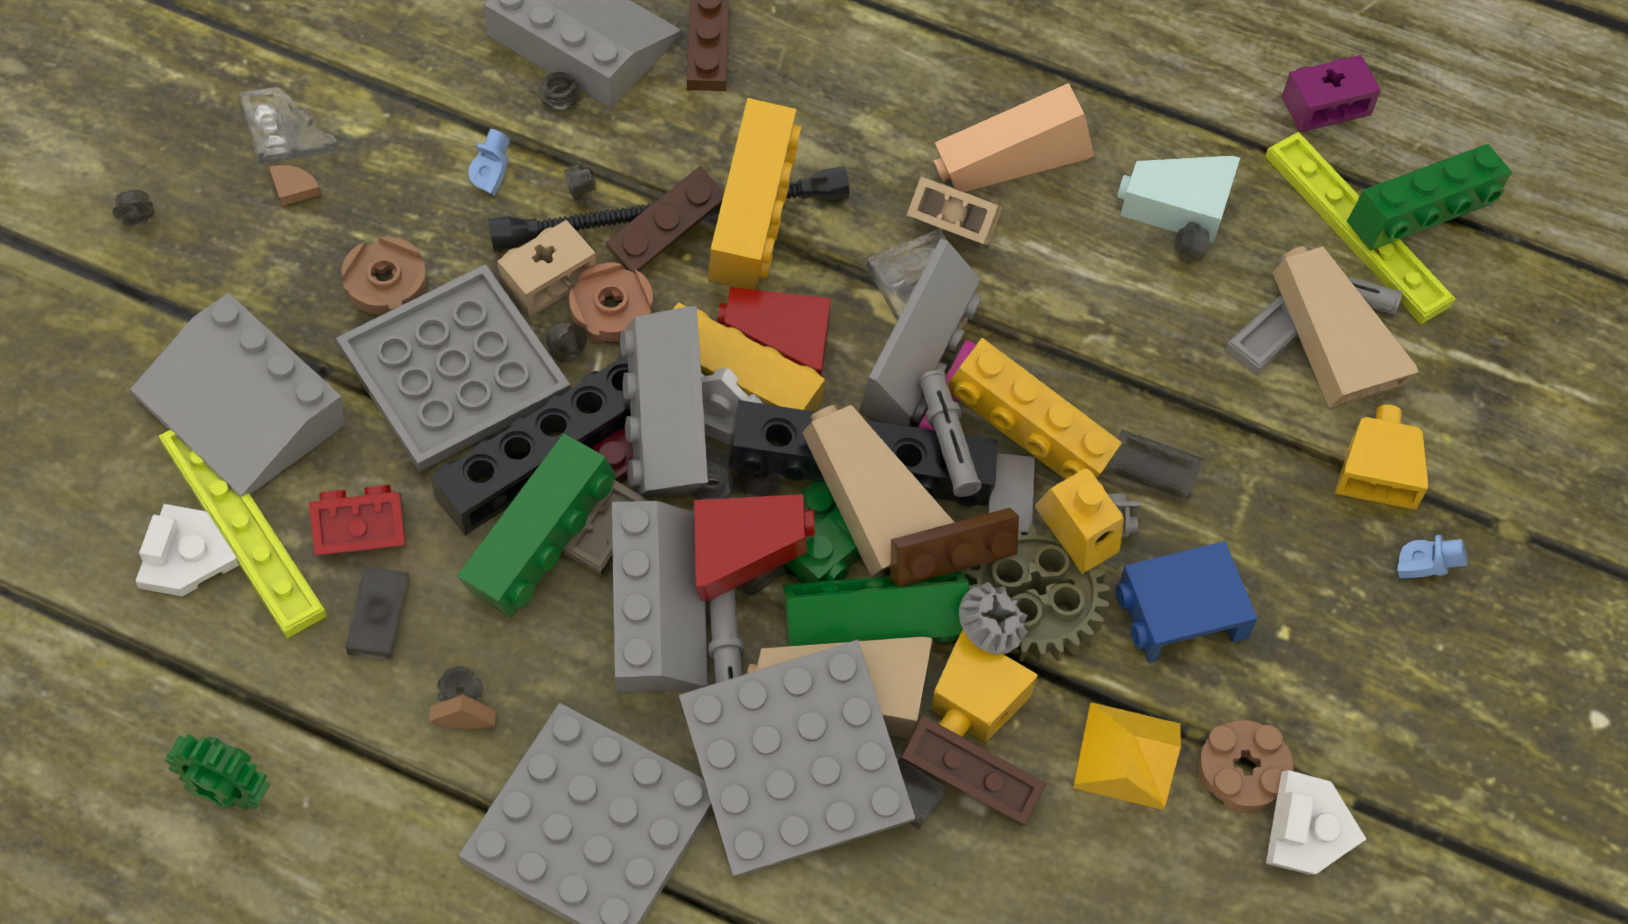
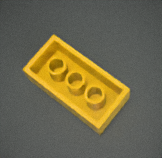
[708,98,802,290]

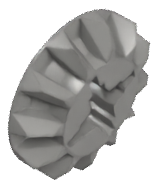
[959,582,1028,654]

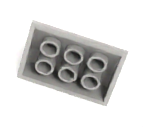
[483,0,682,109]
[130,293,345,500]

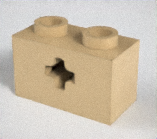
[907,176,1003,245]
[497,220,596,318]

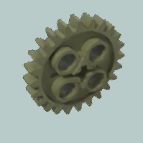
[965,524,1110,663]

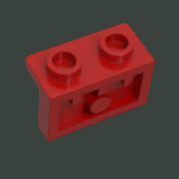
[309,485,406,556]

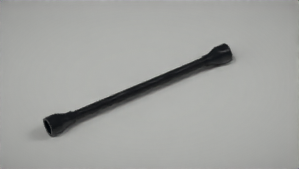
[488,166,849,252]

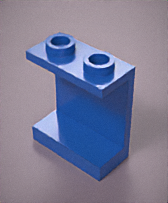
[1115,541,1258,663]

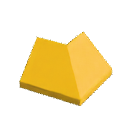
[1073,702,1181,810]

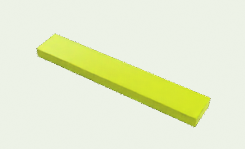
[1265,132,1456,325]
[159,430,327,639]

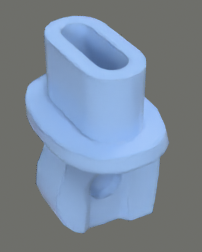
[468,129,510,196]
[1397,535,1468,578]

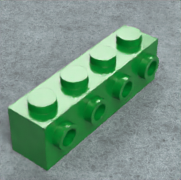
[1347,144,1512,251]
[457,433,616,618]
[782,570,969,646]

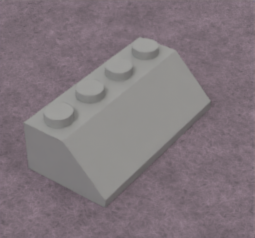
[859,238,982,426]
[620,306,708,498]
[612,501,708,693]

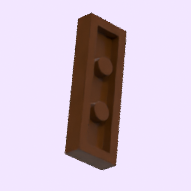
[687,0,729,91]
[606,166,724,273]
[890,508,1019,587]
[899,716,1046,826]

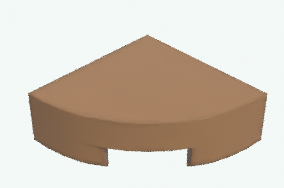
[269,165,321,206]
[429,694,496,729]

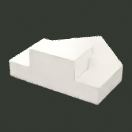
[701,368,764,445]
[135,504,239,597]
[1266,770,1366,875]

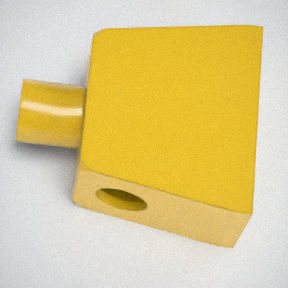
[1335,405,1428,510]
[1035,468,1124,574]
[931,630,1038,742]

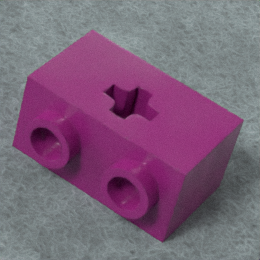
[1282,55,1381,133]

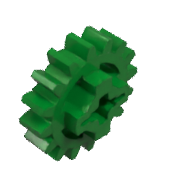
[165,734,270,810]

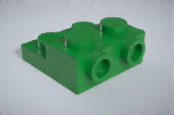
[784,480,862,583]

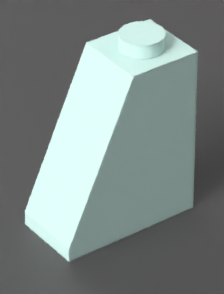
[1117,156,1240,243]

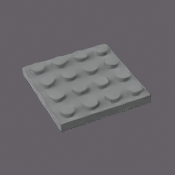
[336,264,571,472]
[679,640,916,878]
[458,703,712,924]

